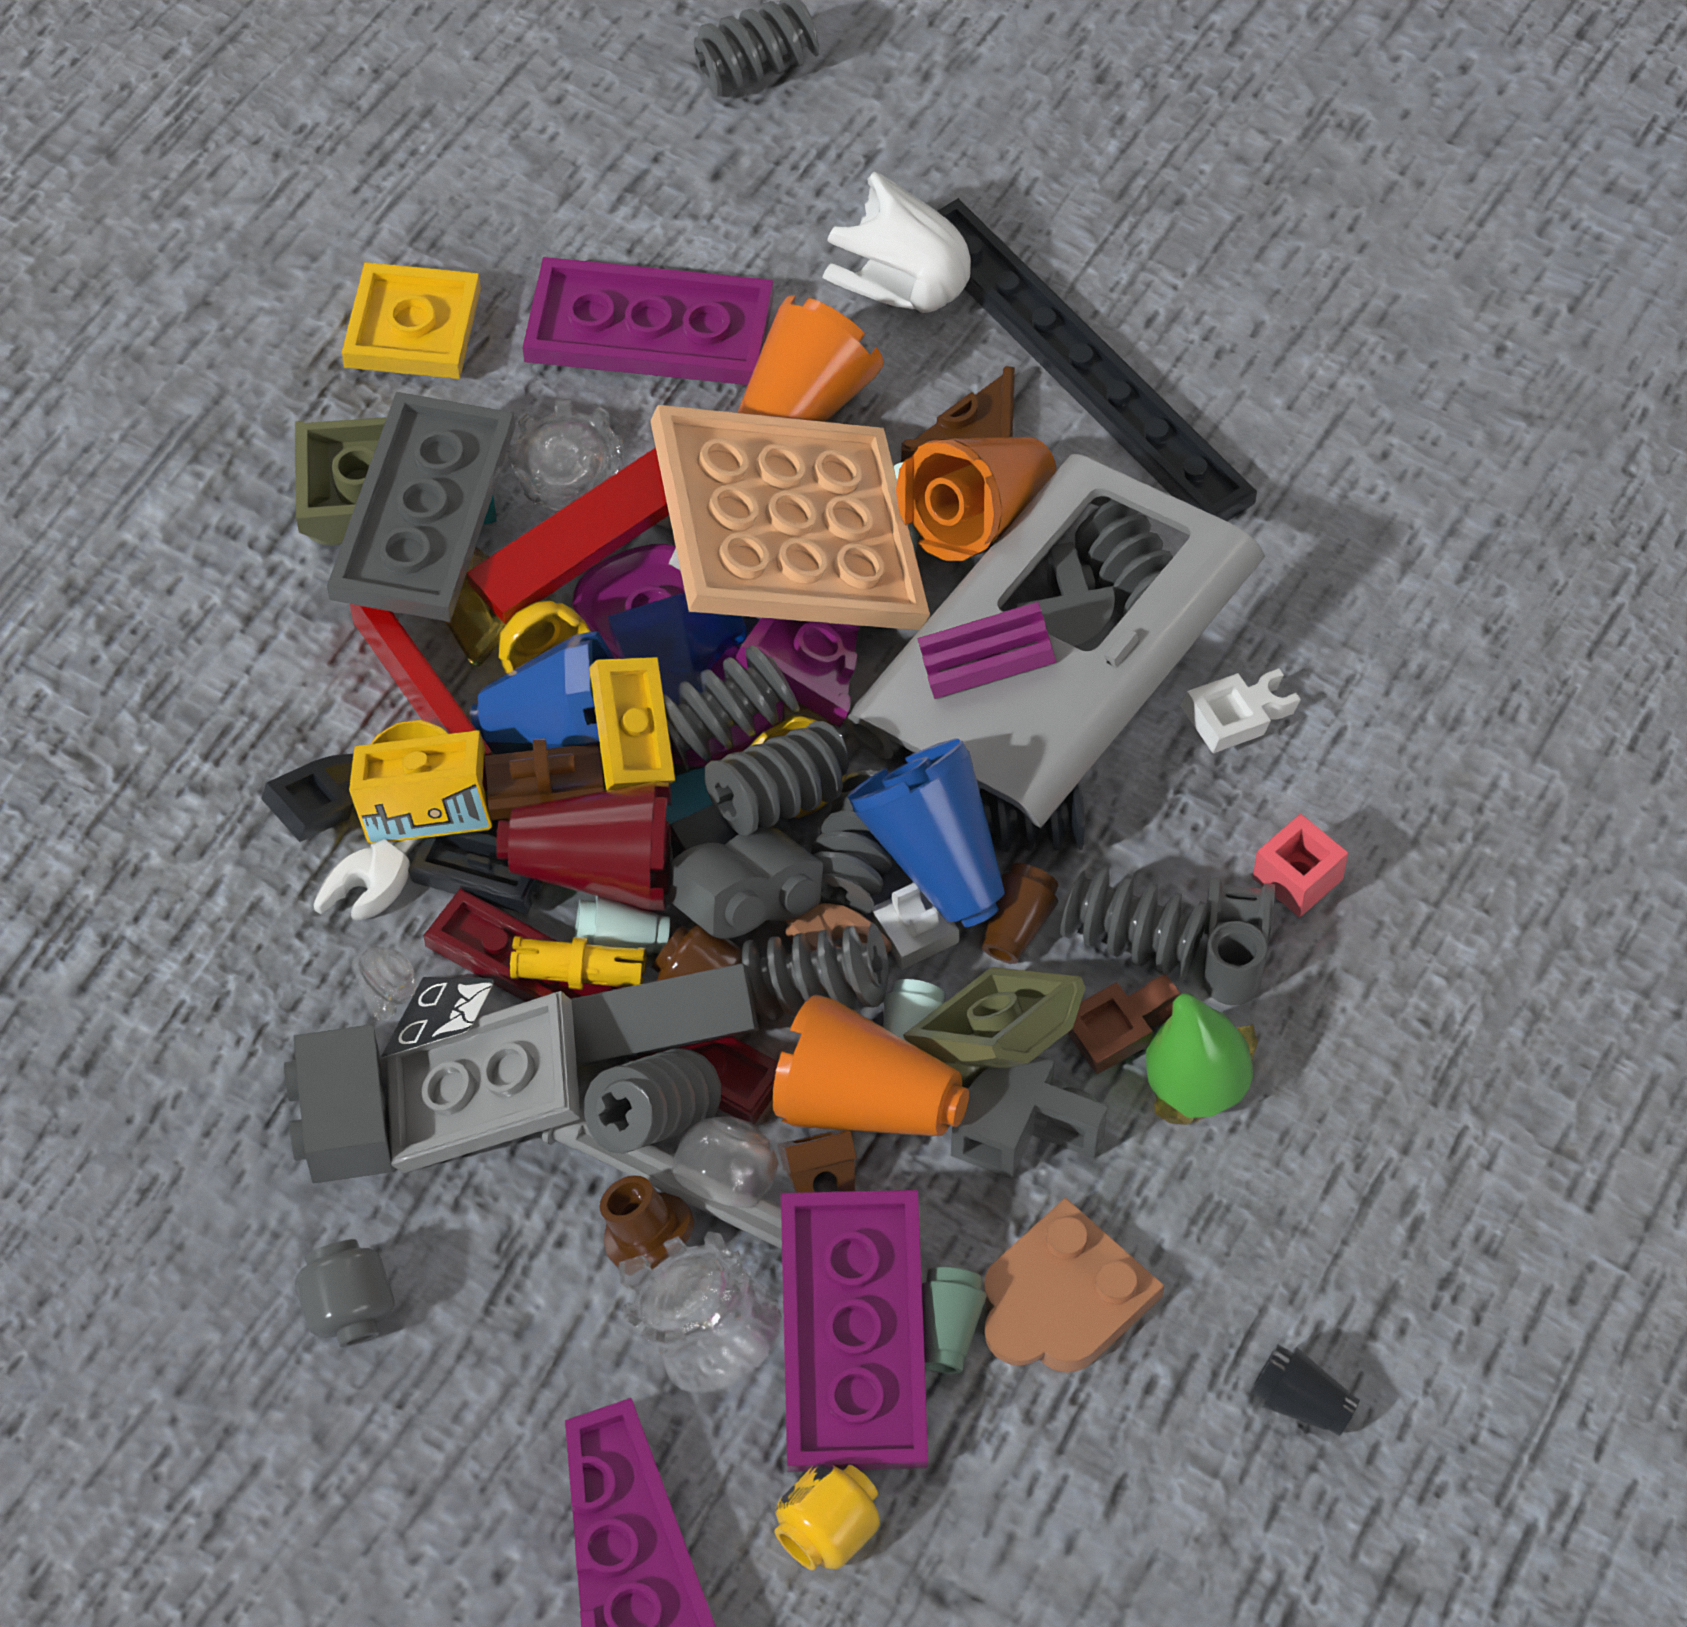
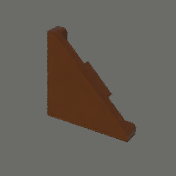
[901,366,1015,462]

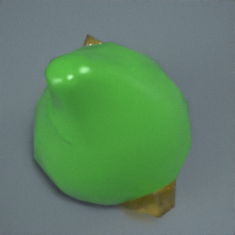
[1145,993,1258,1125]

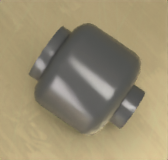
[295,1239,395,1347]

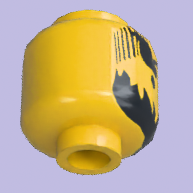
[774,1463,880,1571]

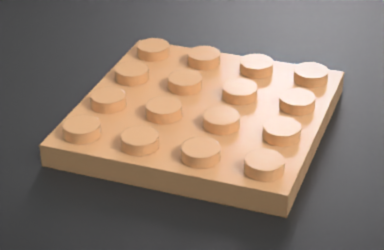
[650,405,930,630]

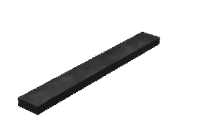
[937,198,1257,522]

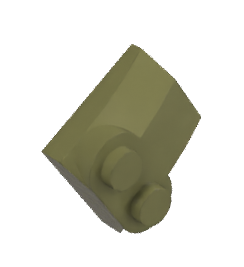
[295,417,387,545]
[903,967,1086,1087]

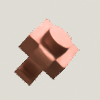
[1067,974,1181,1075]

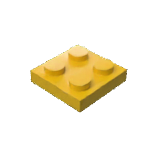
[341,262,481,379]

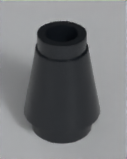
[1250,1344,1360,1436]

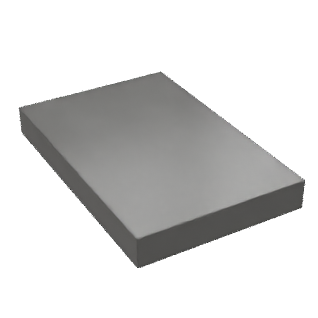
[386,991,581,1173]

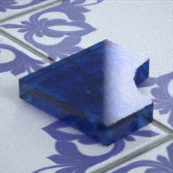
[608,592,747,705]

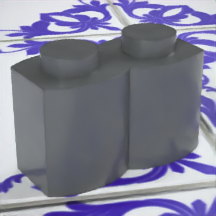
[669,827,823,938]

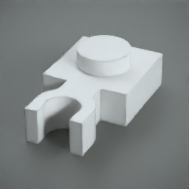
[1180,669,1301,753]

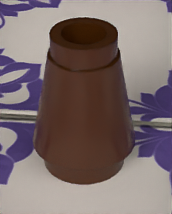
[982,863,1059,964]

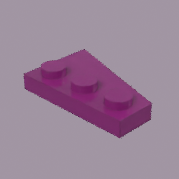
[735,618,860,727]

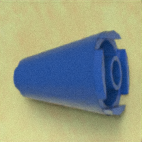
[848,738,1005,927]

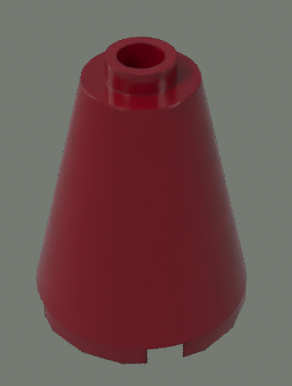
[497,781,672,911]

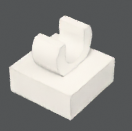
[871,883,959,970]

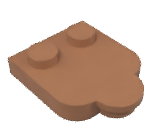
[984,1197,1164,1373]

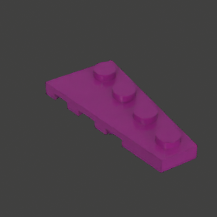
[565,1398,716,1627]

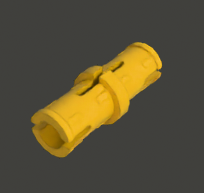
[510,936,647,990]

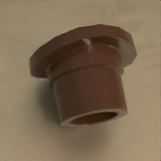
[600,1175,694,1275]

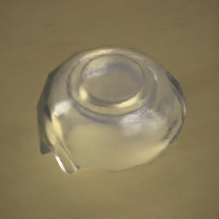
[670,1116,779,1208]

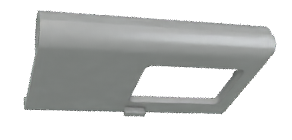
[844,454,1265,828]

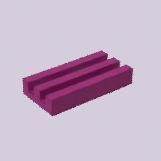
[917,602,1056,699]

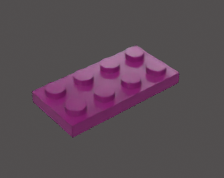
[522,257,774,385]
[781,1190,928,1472]

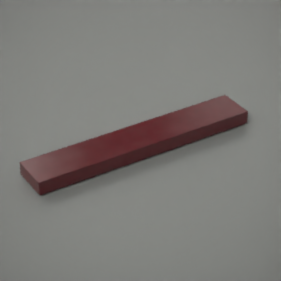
[423,888,778,1127]

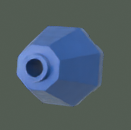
[470,631,614,768]

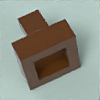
[778,1130,857,1193]

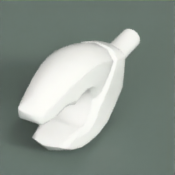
[314,838,424,920]

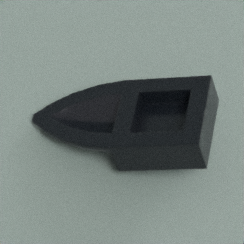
[261,754,354,842]

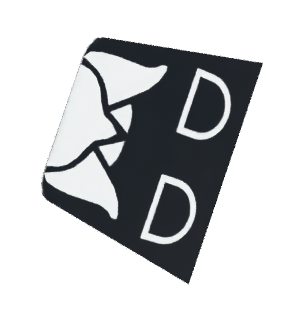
[380,977,494,1058]

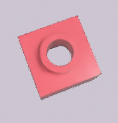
[1252,813,1349,918]

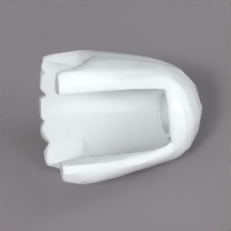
[822,172,971,313]

